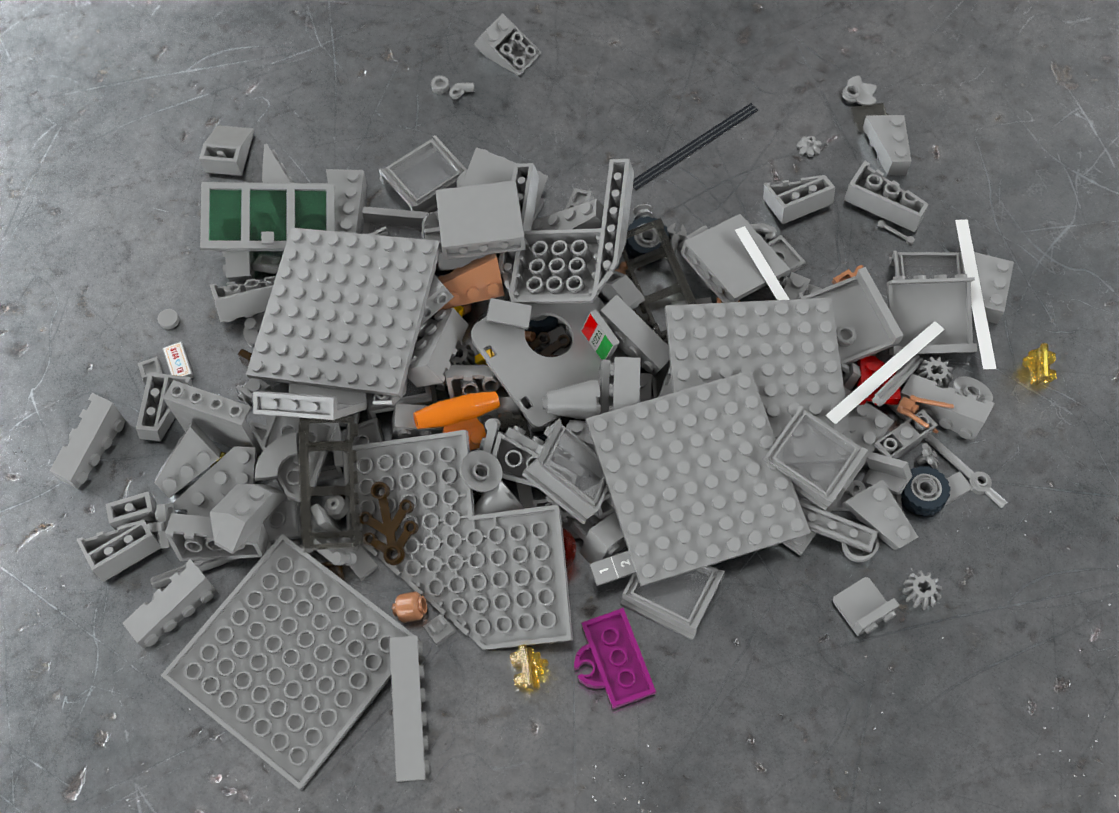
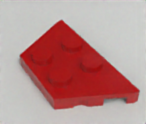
[857,355,901,405]

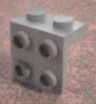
[833,577,900,636]

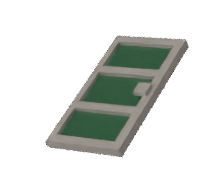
[200,182,335,251]

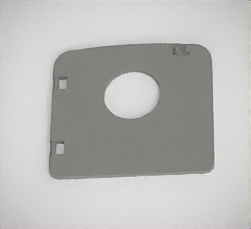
[471,296,643,428]

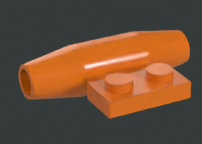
[413,391,500,450]

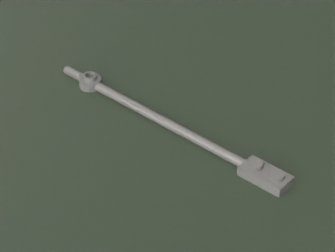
[847,363,1008,508]

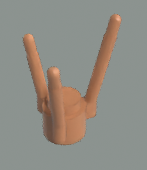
[897,395,954,433]

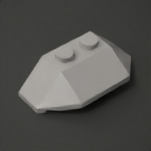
[210,484,287,554]

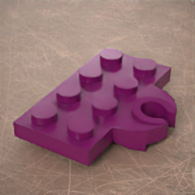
[574,608,656,709]

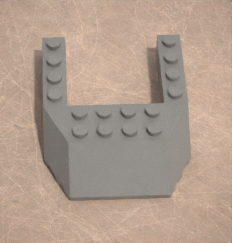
[499,159,634,304]

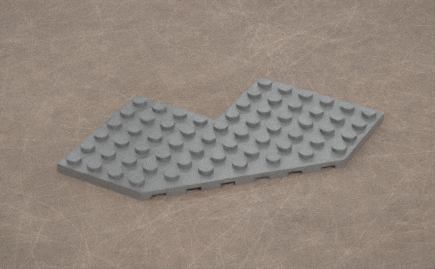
[343,430,573,650]

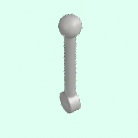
[878,220,915,245]

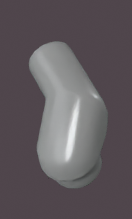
[449,83,474,99]
[750,223,777,239]

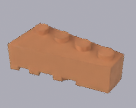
[438,254,505,311]

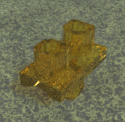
[1022,343,1057,385]
[510,644,549,690]

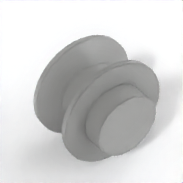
[633,204,654,220]
[324,495,349,519]

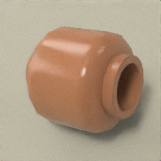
[392,592,427,623]

